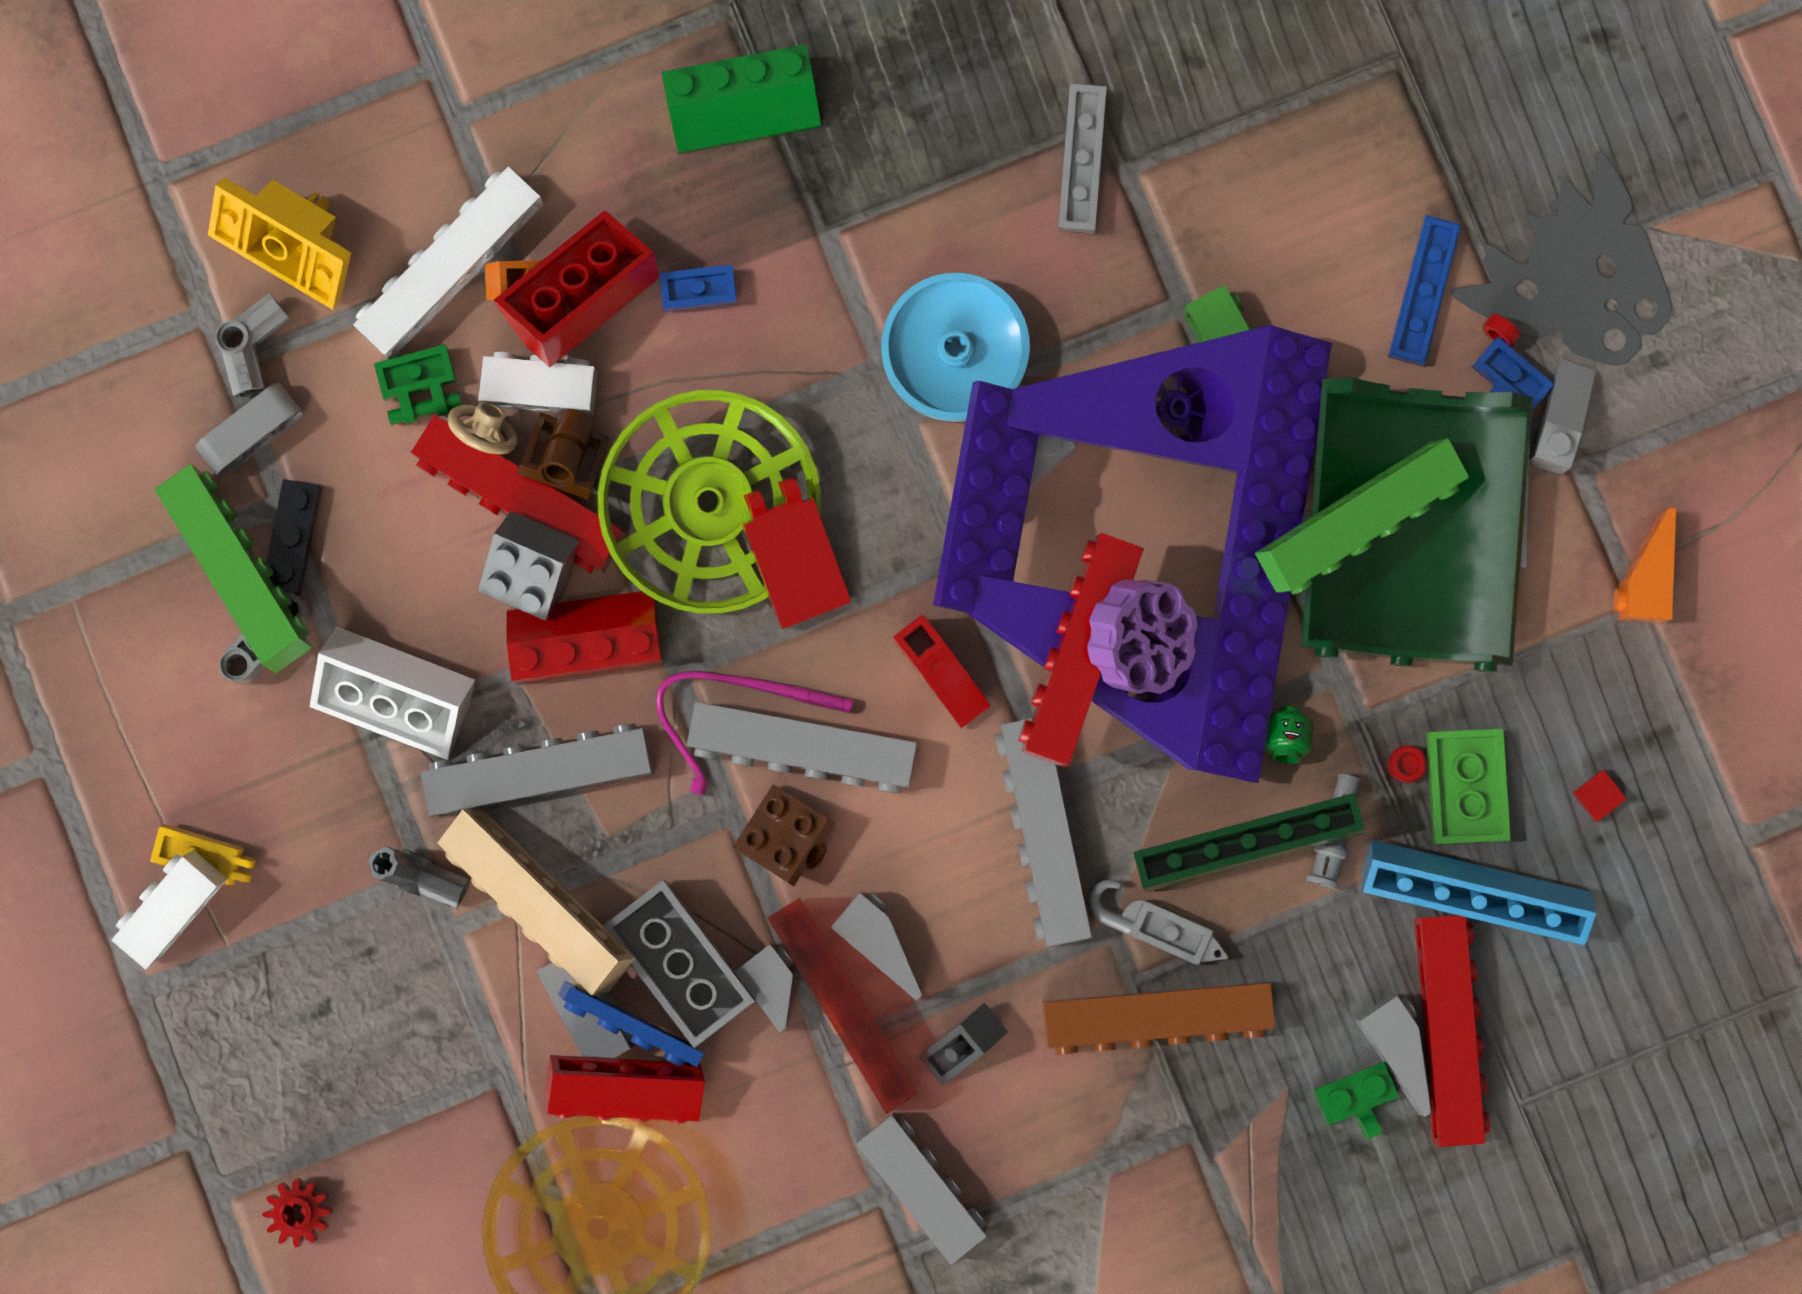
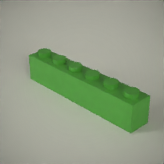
[1255,438,1469,594]
[154,464,313,674]

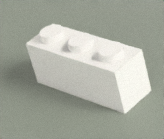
[478,352,598,416]
[112,850,228,970]

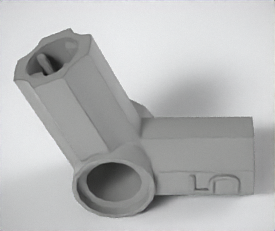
[215,293,291,398]

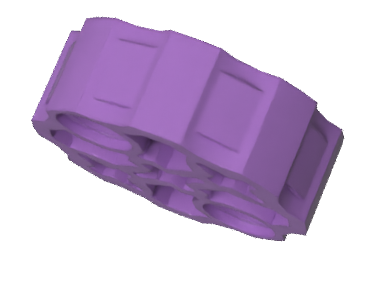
[1087,579,1198,694]

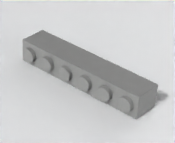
[687,702,917,794]
[995,718,1092,947]
[420,723,654,817]

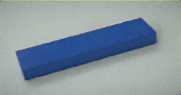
[1387,215,1462,367]

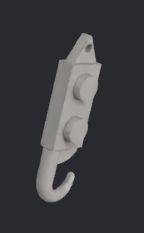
[1088,879,1228,966]

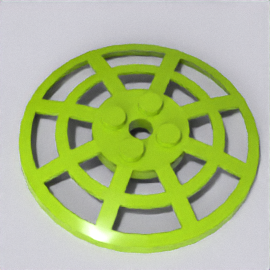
[597,390,821,614]

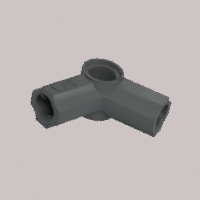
[367,846,470,909]

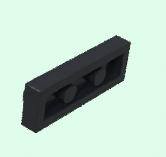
[266,479,322,596]

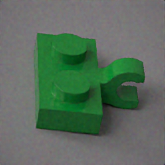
[1313,1062,1399,1139]

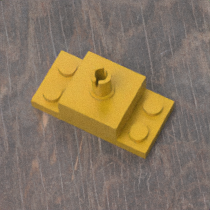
[208,177,351,310]

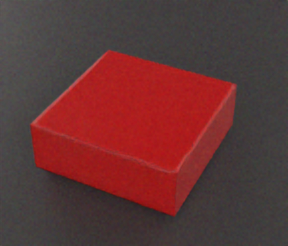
[1572,770,1626,822]

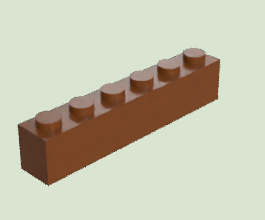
[1042,982,1275,1055]

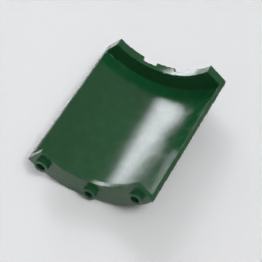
[1301,377,1533,672]

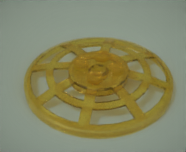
[482,1116,712,1294]

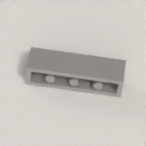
[856,1113,987,1265]

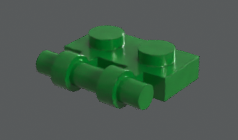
[374,344,463,425]

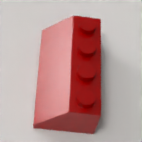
[494,210,660,368]
[506,591,664,684]

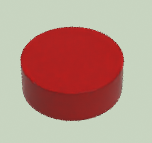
[1483,314,1521,348]
[1387,745,1427,783]

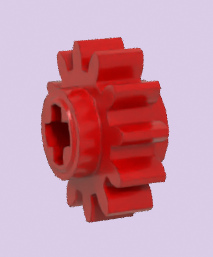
[262,1178,333,1248]

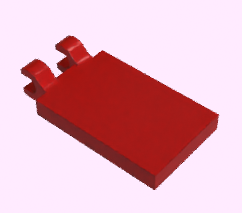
[742,477,851,629]

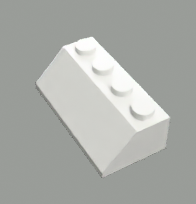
[309,627,475,760]

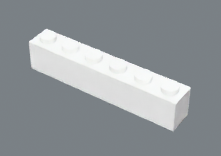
[353,166,544,359]

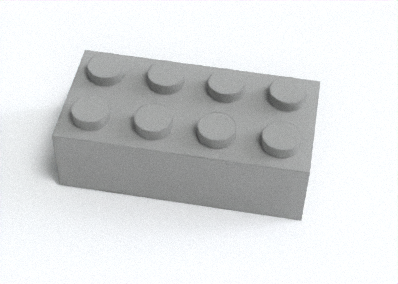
[603,880,756,1048]

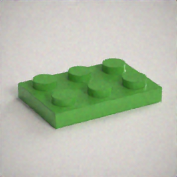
[1426,729,1511,845]

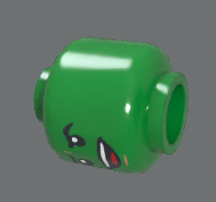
[1264,706,1313,764]

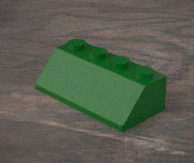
[661,44,821,154]

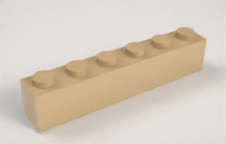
[437,808,635,996]

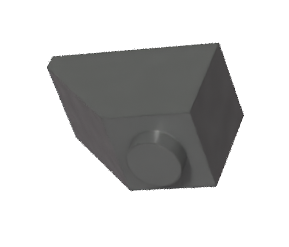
[918,1003,1008,1085]

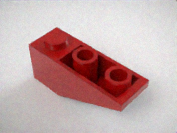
[893,614,991,729]

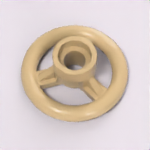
[447,401,518,454]

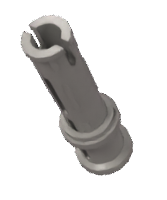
[1305,774,1362,890]

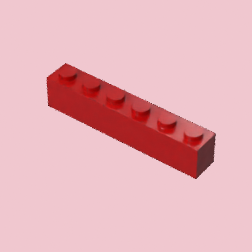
[410,415,627,574]
[1018,533,1144,767]
[1414,915,1490,1147]

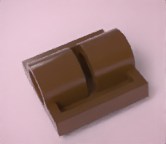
[517,409,610,499]

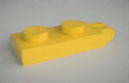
[150,824,256,885]

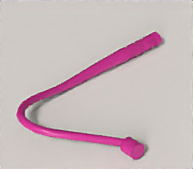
[656,671,853,796]

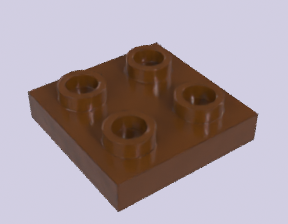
[733,784,834,886]

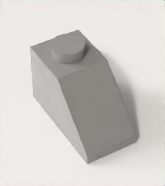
[734,944,795,1032]

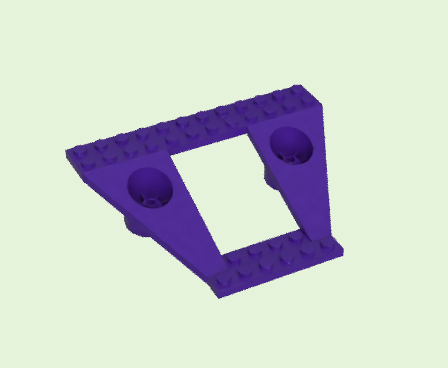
[933,325,1332,783]

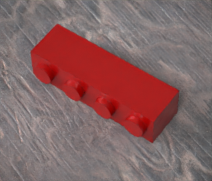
[544,1055,705,1124]

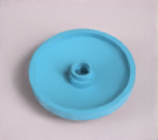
[881,273,1030,422]

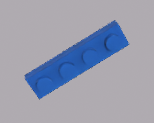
[558,981,704,1067]

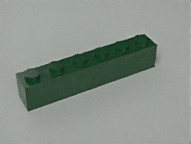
[1133,793,1365,892]

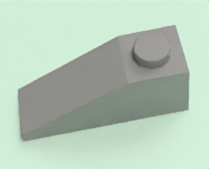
[1529,359,1596,475]
[831,892,922,1001]
[1355,995,1431,1117]

